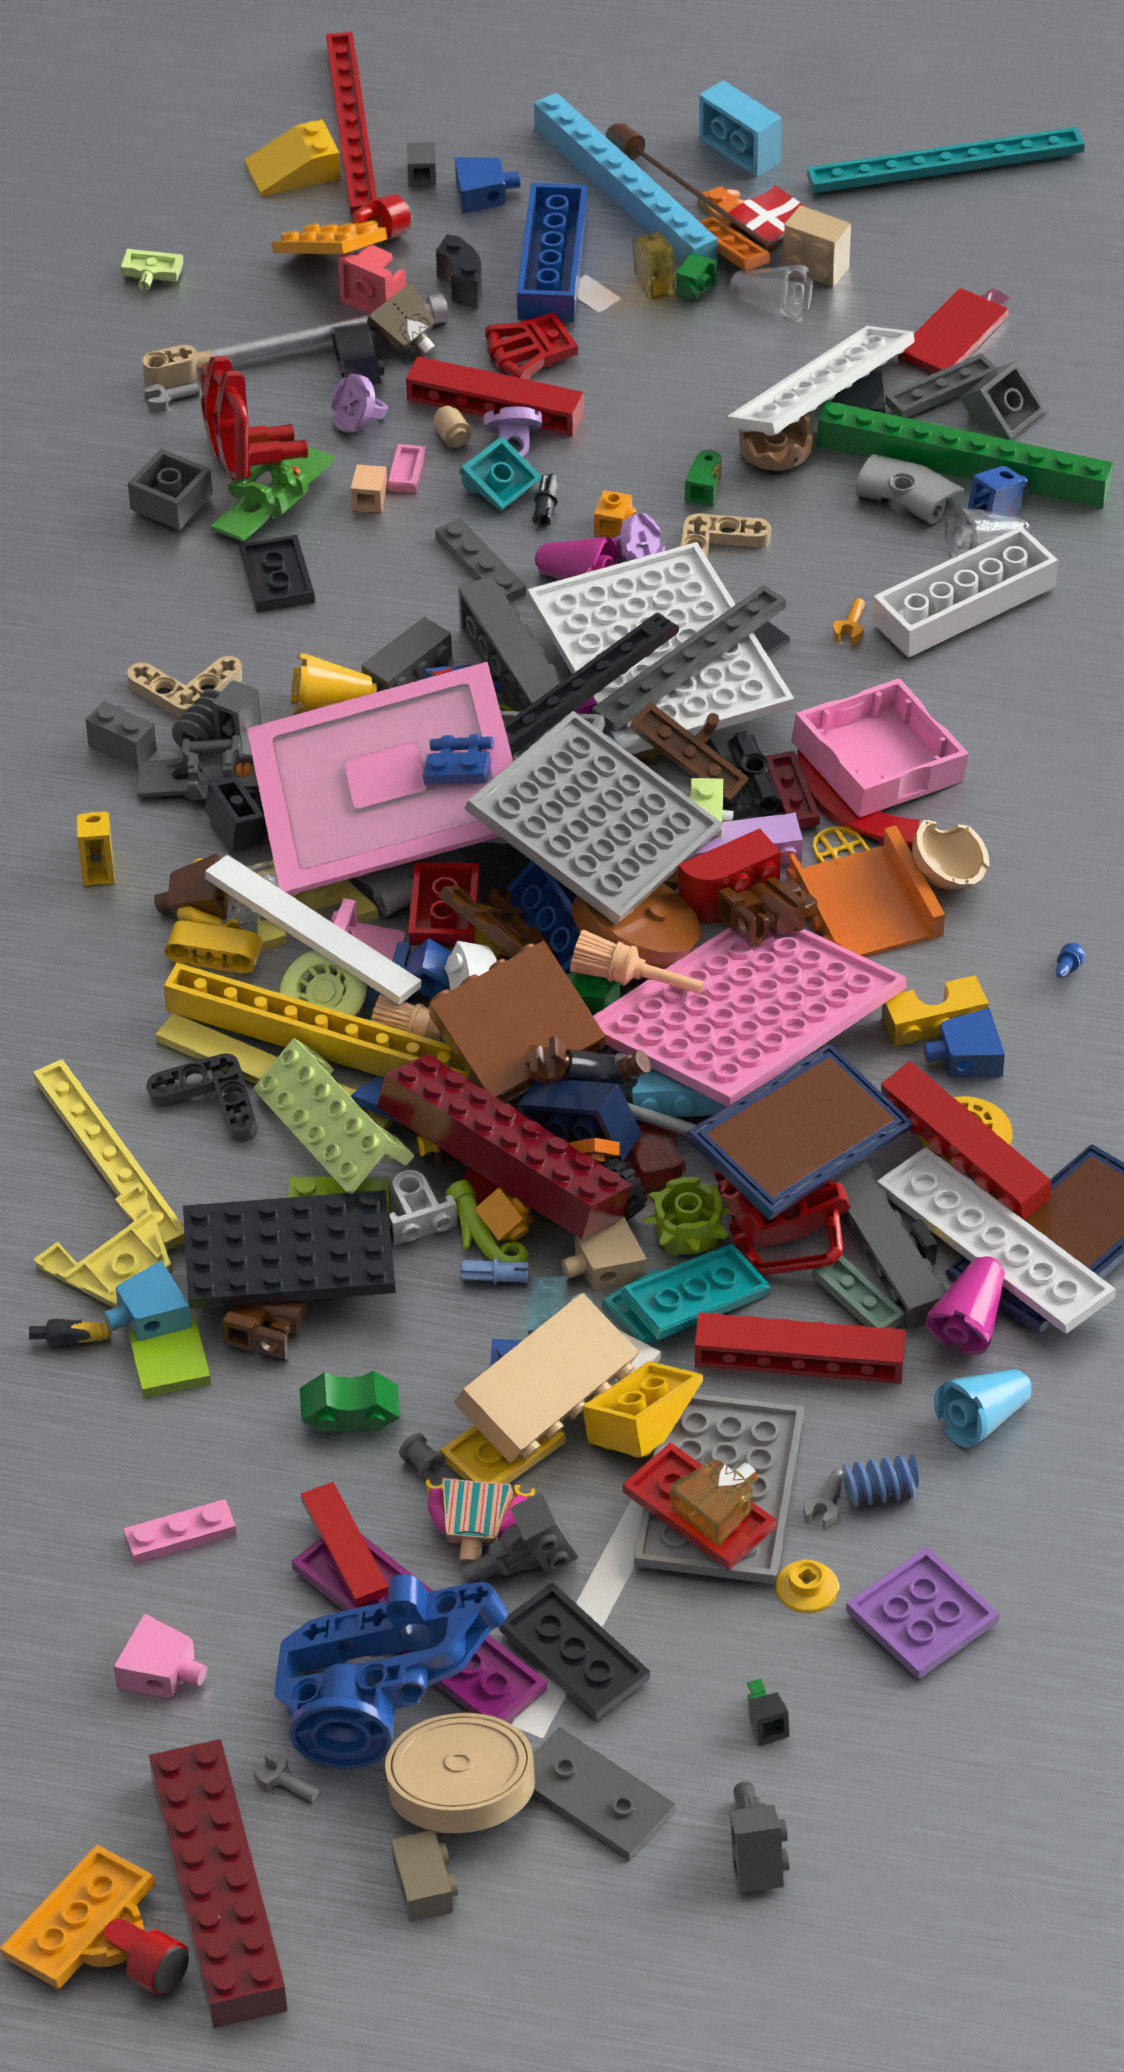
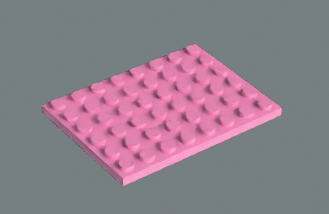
[593,926,907,1107]

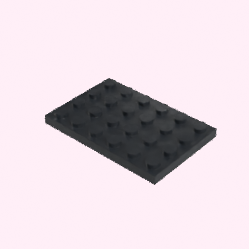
[183,1190,396,1309]

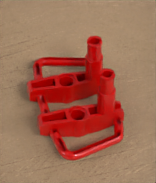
[200,356,308,481]
[714,1170,851,1276]

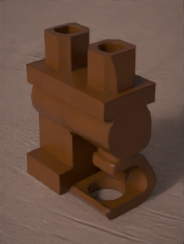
[718,876,817,947]
[223,1300,309,1360]

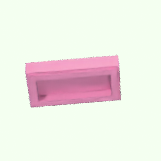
[387,444,426,494]

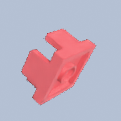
[338,245,406,315]

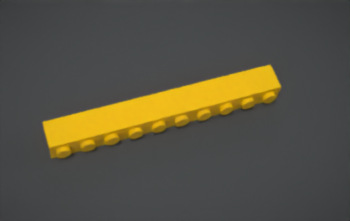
[164,963,472,1082]

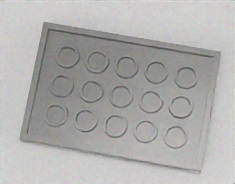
[634,1393,805,1584]

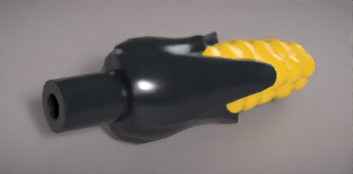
[29,1318,112,1346]

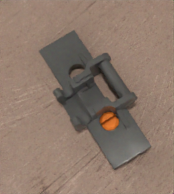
[137,735,259,800]

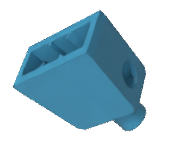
[103,1261,192,1341]

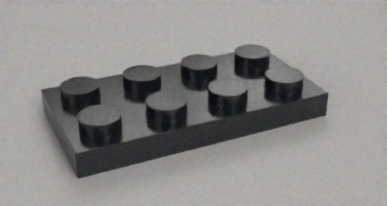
[499,1582,650,1720]

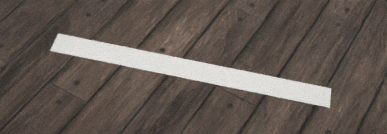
[511,1499,643,1738]

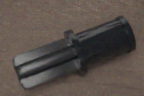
[532,473,558,527]

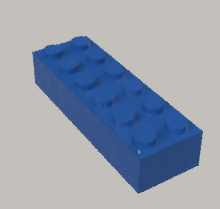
[517,183,588,322]

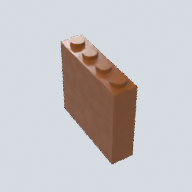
[429,941,606,1103]

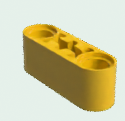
[164,920,263,974]

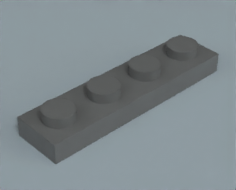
[885,353,997,418]
[435,518,526,602]

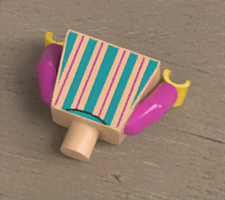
[426,1478,535,1564]

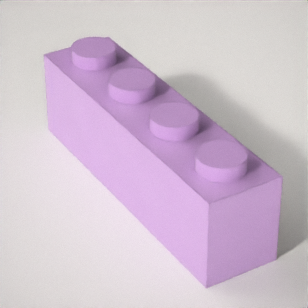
[677,813,803,871]

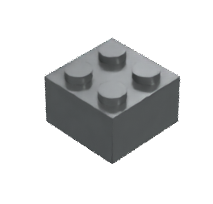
[128,448,213,530]

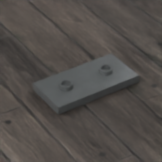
[532,1727,676,1860]

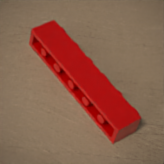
[406,356,584,436]
[881,1061,1051,1220]
[694,1313,906,1384]

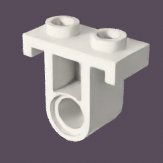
[388,1170,458,1245]

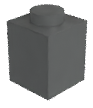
[407,142,436,186]

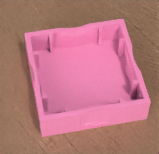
[791,678,969,818]

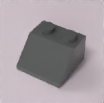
[960,360,1047,440]

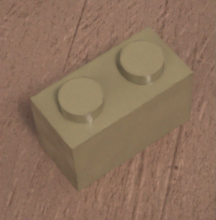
[391,1830,458,1922]

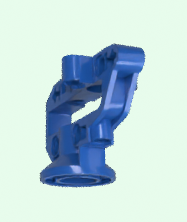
[274,1574,508,1769]

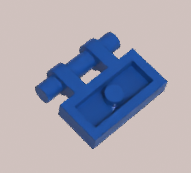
[422,734,494,785]

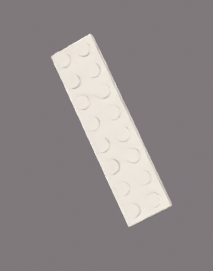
[726,326,915,436]
[877,1147,1115,1334]

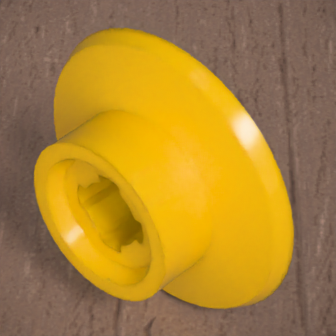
[775,1560,839,1613]

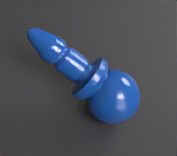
[1056,943,1085,978]

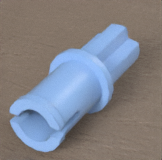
[460,1258,528,1285]

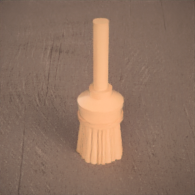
[570,930,704,994]
[371,994,444,1041]

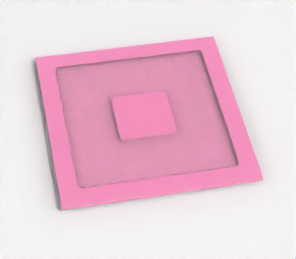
[247,662,514,895]

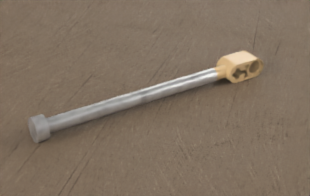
[142,293,448,389]

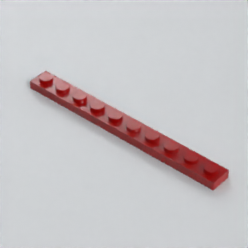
[326,32,377,216]

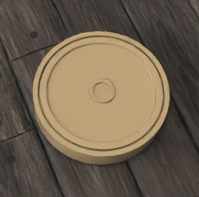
[385,1713,535,1833]

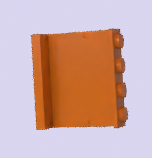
[785,826,945,957]

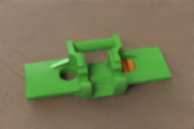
[211,446,335,541]

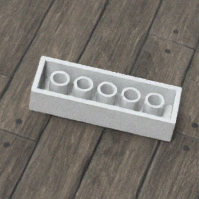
[873,526,1058,658]

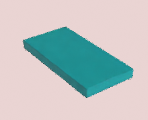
[619,1243,771,1340]

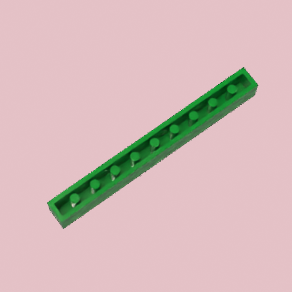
[818,401,1113,508]

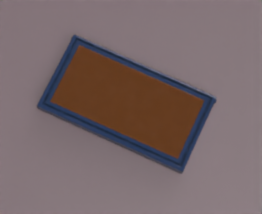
[685,1045,913,1220]
[945,1144,1124,1334]

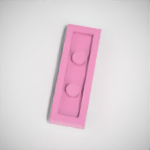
[123,1499,236,1564]

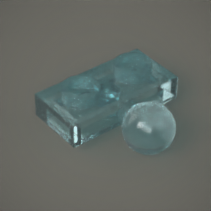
[528,1276,596,1335]

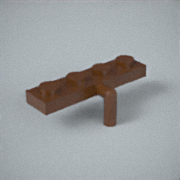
[629,701,749,804]

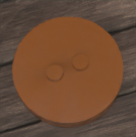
[571,883,701,969]

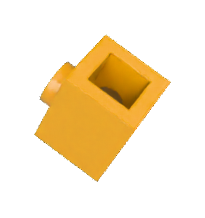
[594,490,636,538]
[475,1187,535,1241]

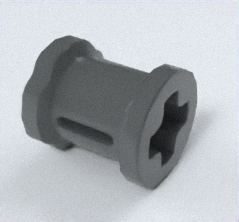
[399,1433,445,1479]

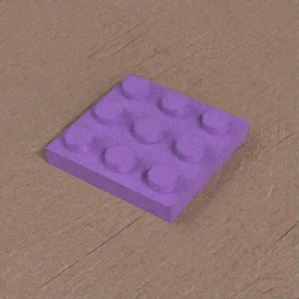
[846,1546,1000,1680]

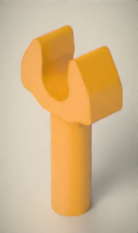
[833,598,865,646]

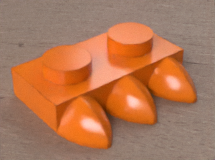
[697,185,745,231]

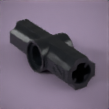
[728,731,782,816]

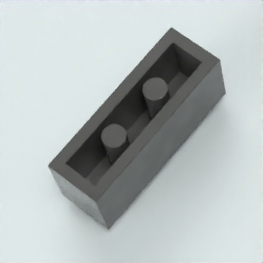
[361,617,452,692]

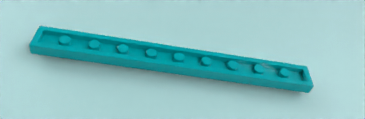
[807,127,1085,193]

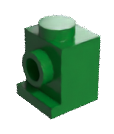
[676,253,717,301]

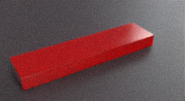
[300,1482,389,1606]

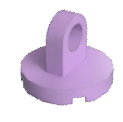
[331,374,389,434]
[484,407,542,458]
[614,514,665,564]

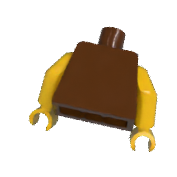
[154,854,243,929]

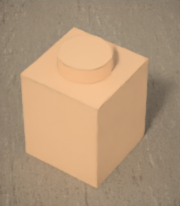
[351,464,387,513]

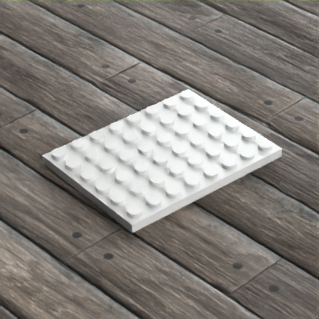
[528,542,794,754]

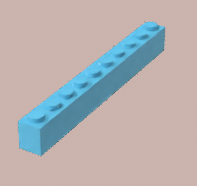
[534,92,718,264]

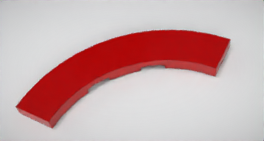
[797,748,920,849]

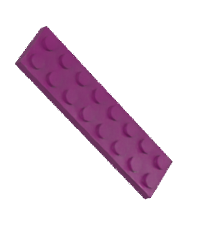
[292,1534,548,1723]

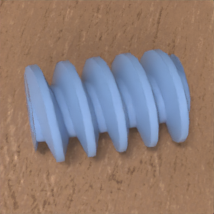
[842,1453,919,1507]

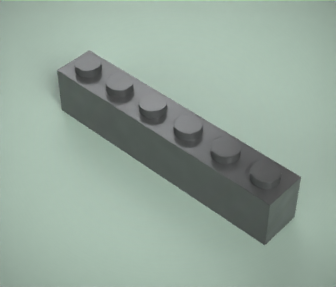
[820,1161,947,1330]

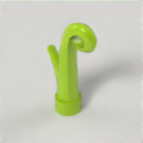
[445,1180,528,1262]

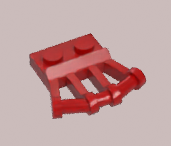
[485,312,578,380]

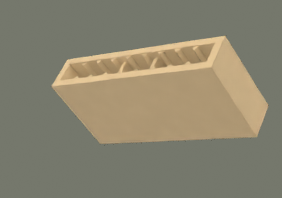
[454,1292,640,1464]

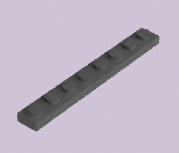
[592,585,786,732]

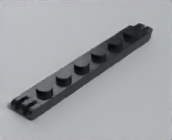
[504,613,679,755]

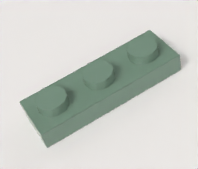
[812,1255,906,1329]

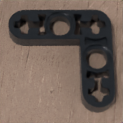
[146,1053,257,1141]

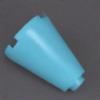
[934,1369,1032,1448]

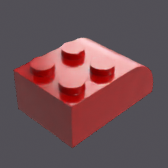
[678,828,781,924]
[408,862,480,947]

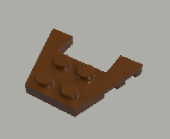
[438,886,556,958]

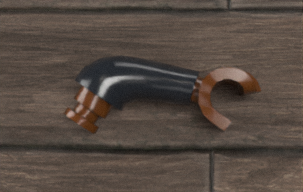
[526,1036,651,1090]

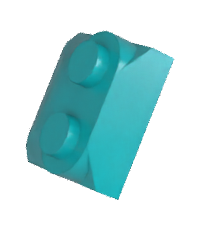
[459,436,542,511]

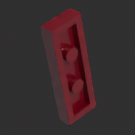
[766,751,820,828]

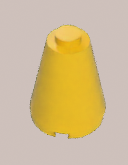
[291,653,377,715]

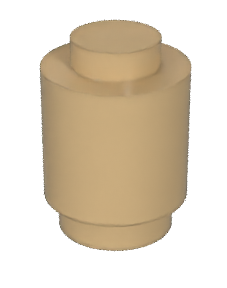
[434,406,472,448]

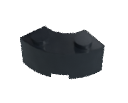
[436,234,483,308]
[330,322,385,385]

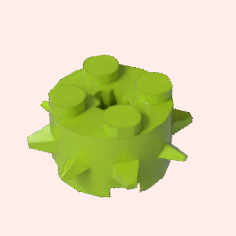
[642,1177,730,1256]

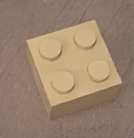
[783,205,851,287]

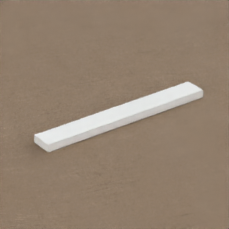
[205,855,421,1005]

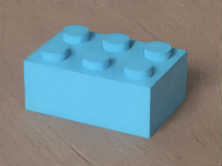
[699,80,782,177]

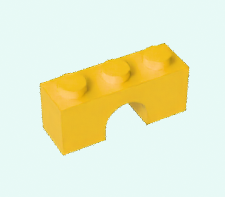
[881,975,989,1046]

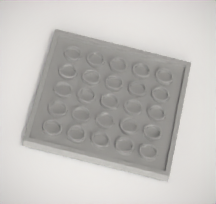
[464,711,723,925]

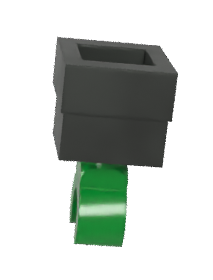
[747,1679,790,1745]

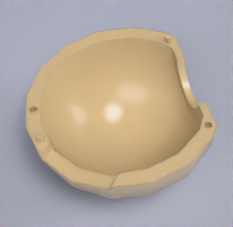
[912,820,989,890]

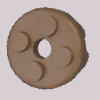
[739,413,813,471]

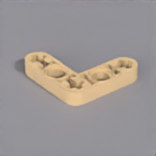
[681,514,771,558]
[127,656,242,718]

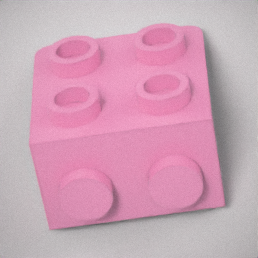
[331,898,406,973]

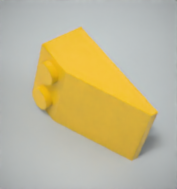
[244,119,341,197]
[582,1361,703,1457]

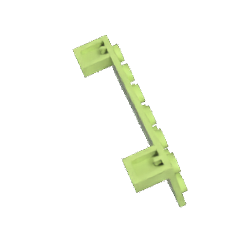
[254,1038,415,1194]

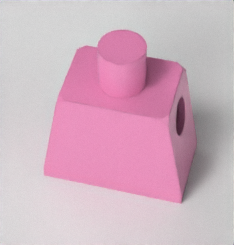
[114,1614,207,1698]

